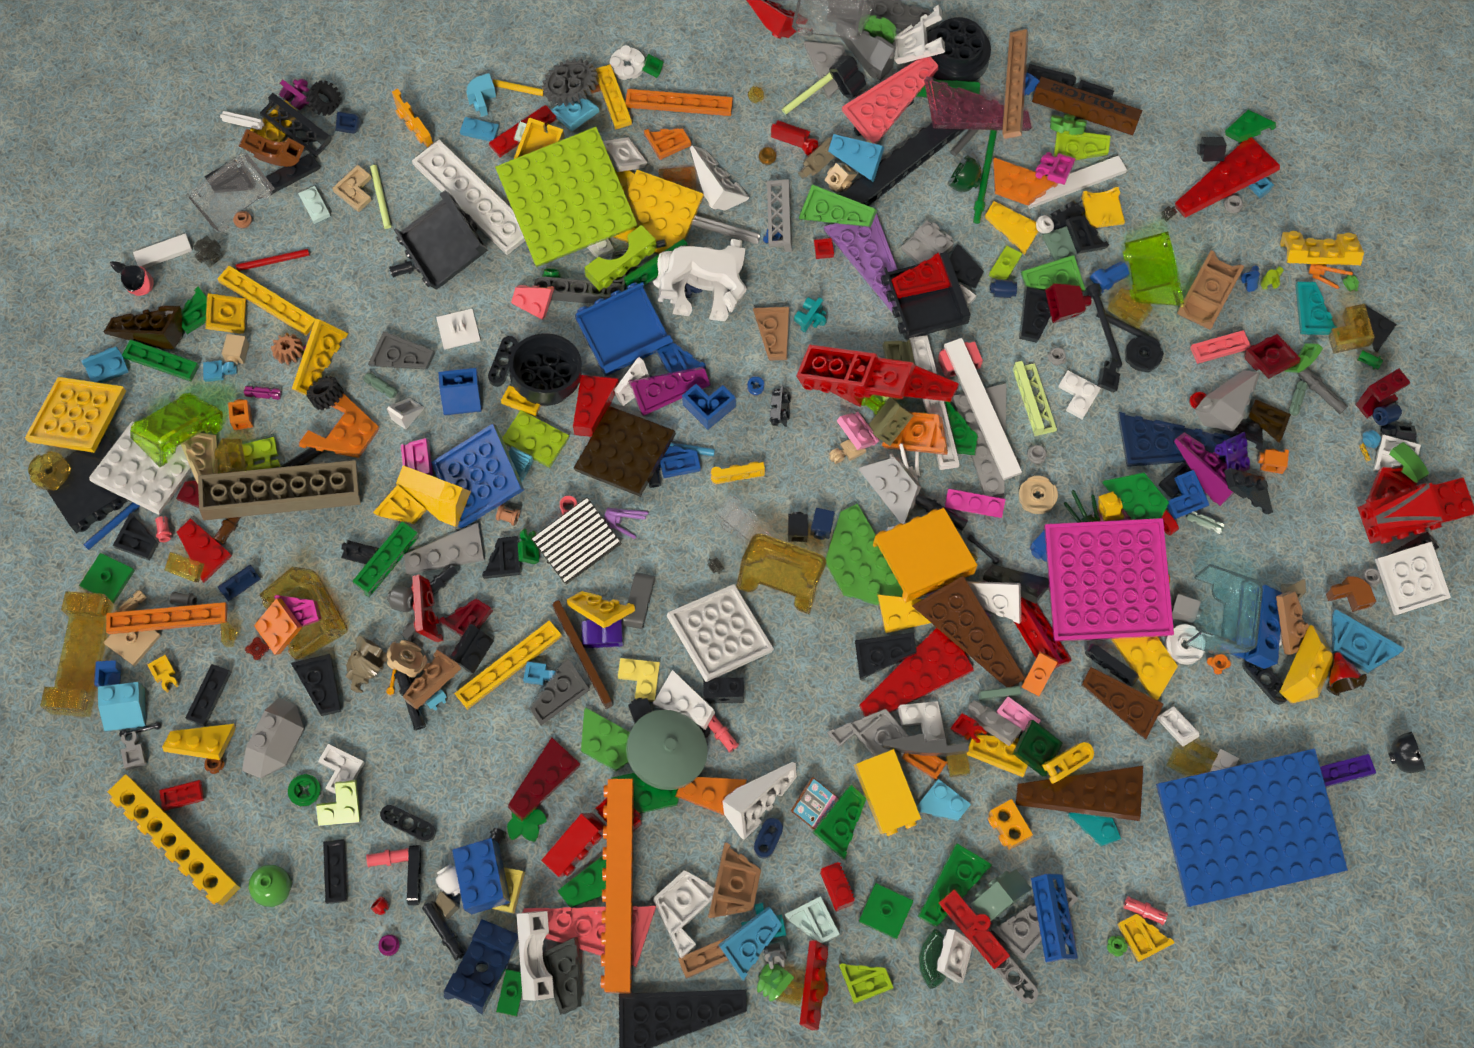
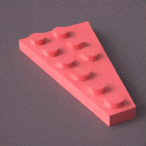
[842,56,938,144]
[517,906,656,968]

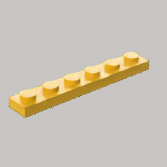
[218,266,315,336]
[454,620,562,710]

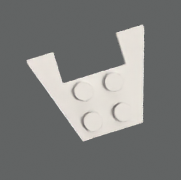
[893,5,945,64]
[653,870,729,959]

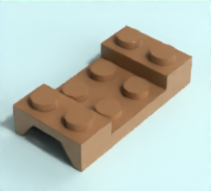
[1177,250,1244,330]

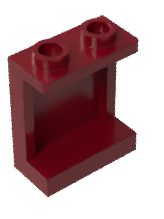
[1355,368,1410,419]

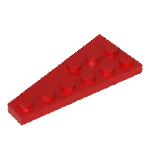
[1175,137,1280,218]
[859,628,974,717]

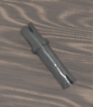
[1298,368,1348,415]

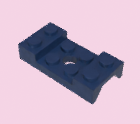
[444,919,519,1015]

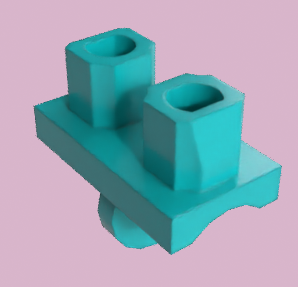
[794,297,827,333]

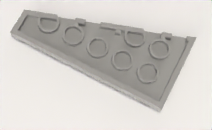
[952,383,1006,497]

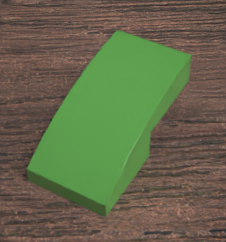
[1285,343,1323,373]
[1389,442,1429,483]

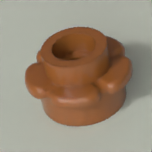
[204,757,225,774]

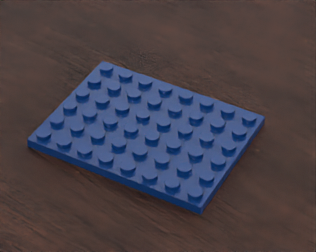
[1156,749,1348,907]

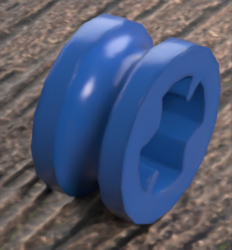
[747,376,764,395]

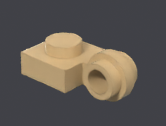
[829,439,866,464]

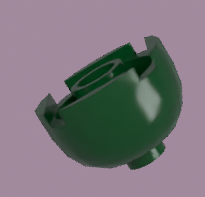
[948,155,982,192]

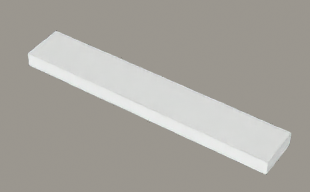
[1028,156,1127,209]

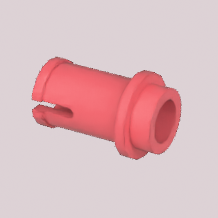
[155,516,172,542]

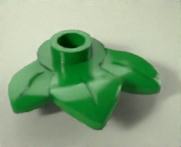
[507,809,547,842]

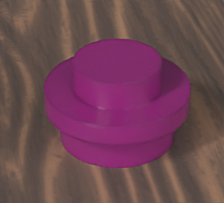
[378,935,400,956]

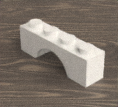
[517,911,554,1001]

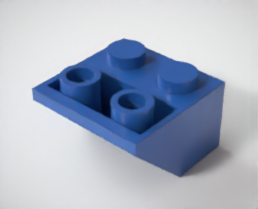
[438,368,482,415]

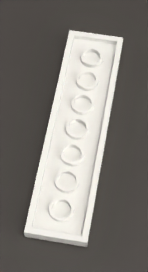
[412,140,525,255]

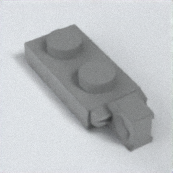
[967,700,1022,746]

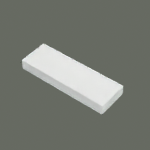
[133,233,192,268]

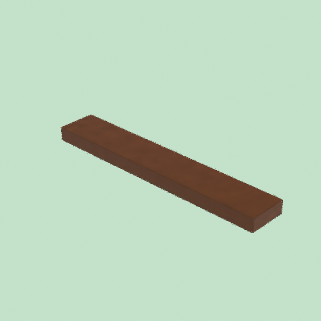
[552,600,613,709]

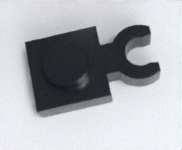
[1380,424,1417,441]

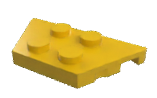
[1111,637,1178,701]

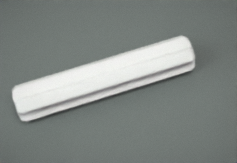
[220,111,264,130]

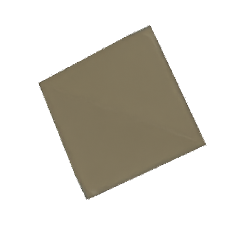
[1281,579,1306,599]
[435,891,459,919]

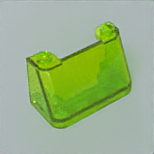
[1122,231,1185,306]
[130,393,223,467]

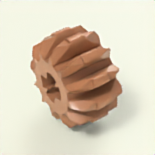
[271,333,304,365]

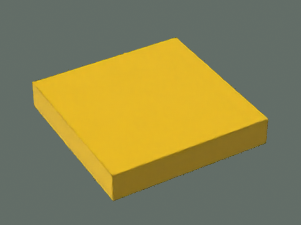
[205,293,246,334]

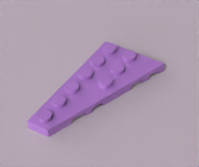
[824,214,897,312]

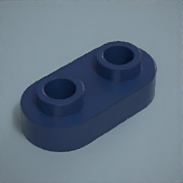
[754,818,783,859]

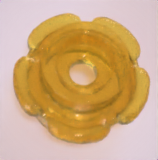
[748,86,764,103]

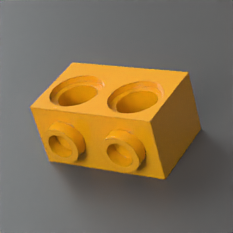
[988,799,1033,850]

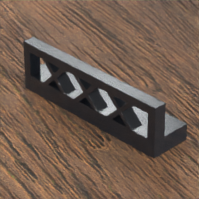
[260,93,330,158]

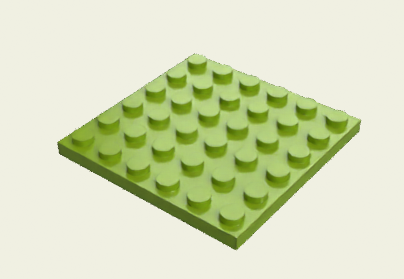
[495,127,638,267]

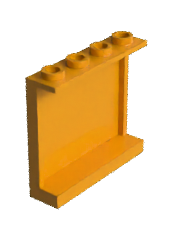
[873,508,978,603]

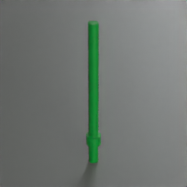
[973,130,997,224]

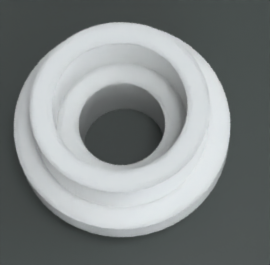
[1036,215,1054,233]

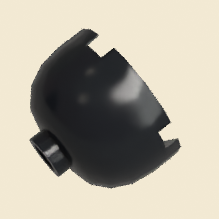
[1388,731,1426,773]

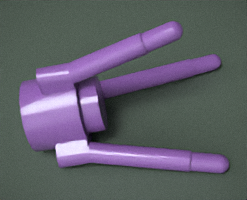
[604,507,649,539]

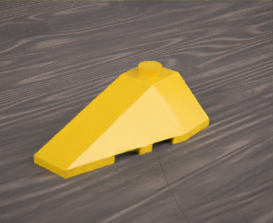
[396,466,471,527]

